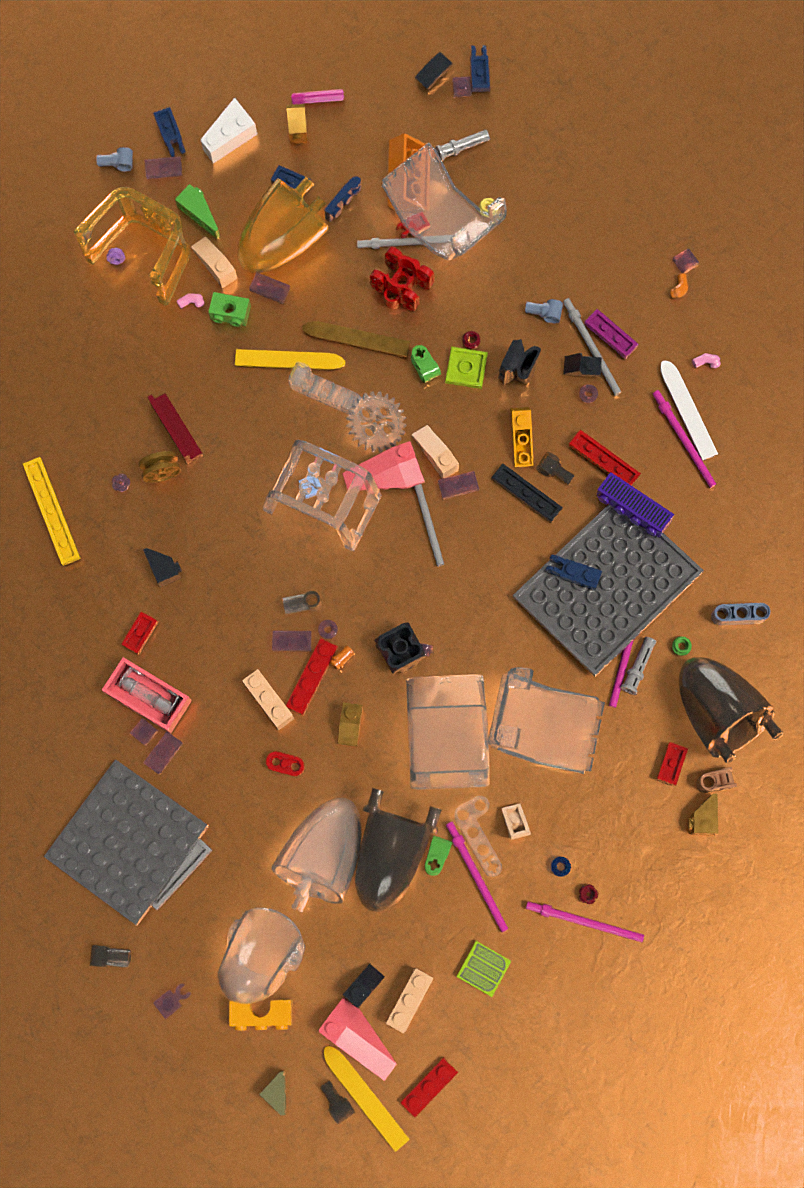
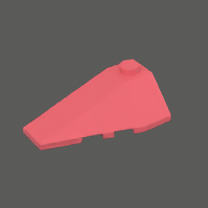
[342,441,425,491]
[318,997,397,1081]

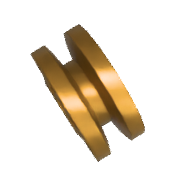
[138,451,181,483]

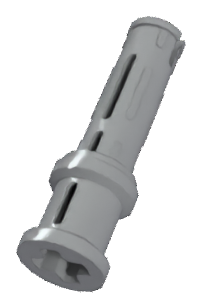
[435,129,490,161]
[620,637,656,695]

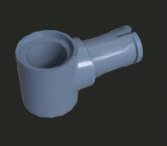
[97,147,133,171]
[525,299,563,323]

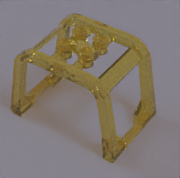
[74,187,190,305]

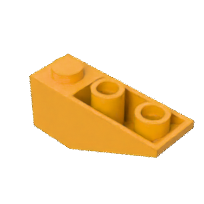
[510,407,534,467]

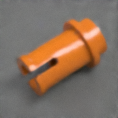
[330,645,355,670]

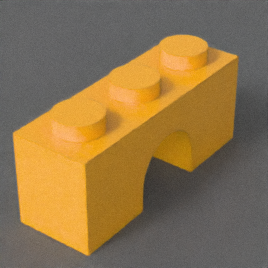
[229,1000,292,1030]

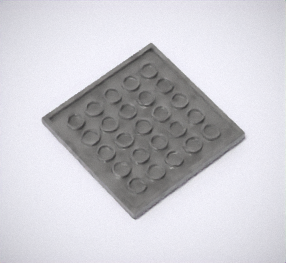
[44,759,209,926]

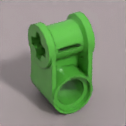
[411,345,441,383]
[424,835,452,876]

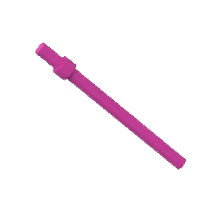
[653,390,717,488]
[608,640,634,708]
[446,821,508,933]
[526,901,644,942]

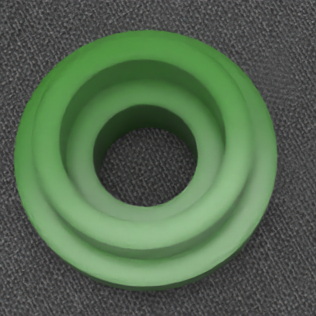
[672,636,692,656]

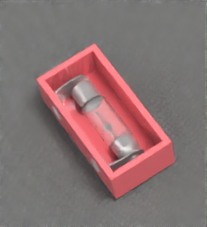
[102,657,192,734]

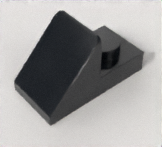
[563,353,602,377]

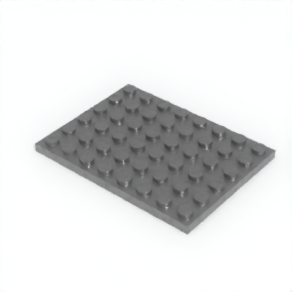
[513,505,704,677]

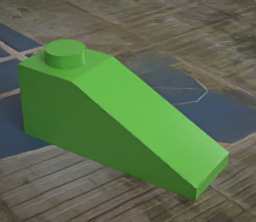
[175,184,220,239]

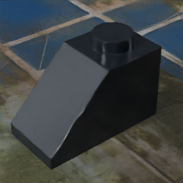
[143,548,182,588]
[343,964,385,1008]

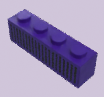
[597,472,674,538]

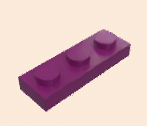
[584,309,639,359]

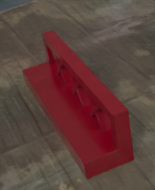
[147,393,203,464]

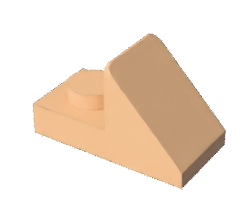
[501,804,531,840]

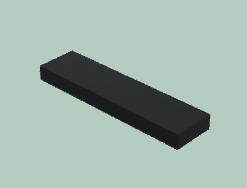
[491,463,563,523]

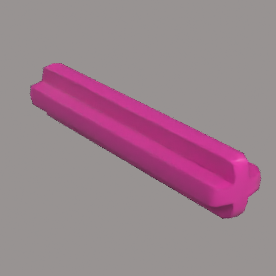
[291,89,344,104]

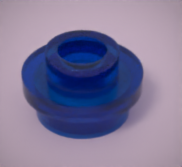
[551,857,571,877]

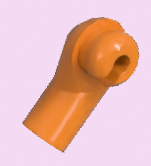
[670,273,688,298]

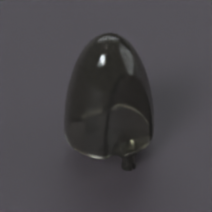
[679,657,784,764]
[355,788,442,912]

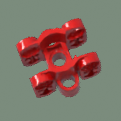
[369,246,435,312]

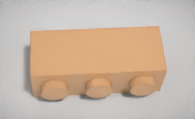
[242,669,294,730]
[386,968,433,1033]

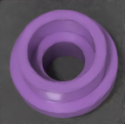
[107,248,125,265]

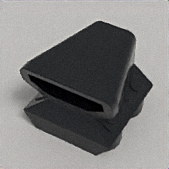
[498,339,541,384]
[374,622,427,674]

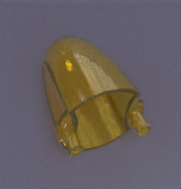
[237,177,329,273]

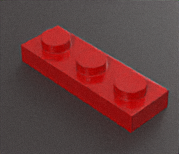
[400,1057,458,1118]

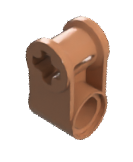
[696,767,737,793]

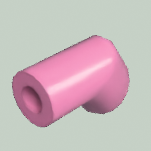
[176,293,205,308]
[692,353,721,368]

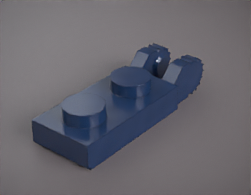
[470,45,490,92]
[153,107,186,157]
[325,176,361,222]
[545,555,602,590]

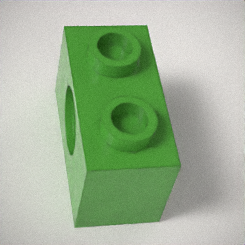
[208,292,251,327]

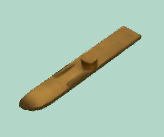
[302,321,410,357]

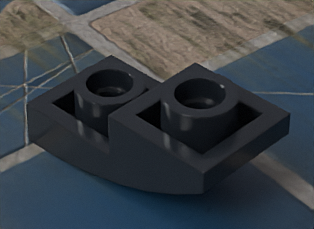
[415,52,453,90]

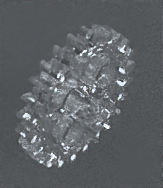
[346,391,407,452]

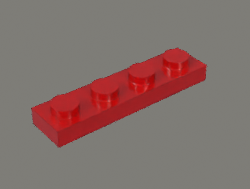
[569,429,641,486]
[286,638,338,716]

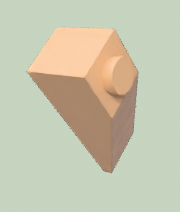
[191,237,237,289]
[412,425,459,480]

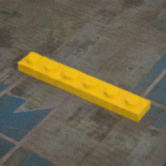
[23,457,81,566]

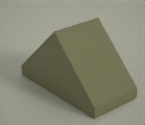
[260,1071,286,1115]

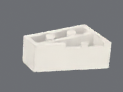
[201,98,257,163]

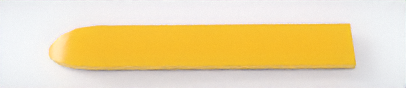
[235,349,345,370]
[324,1046,410,1152]

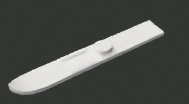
[660,361,718,461]

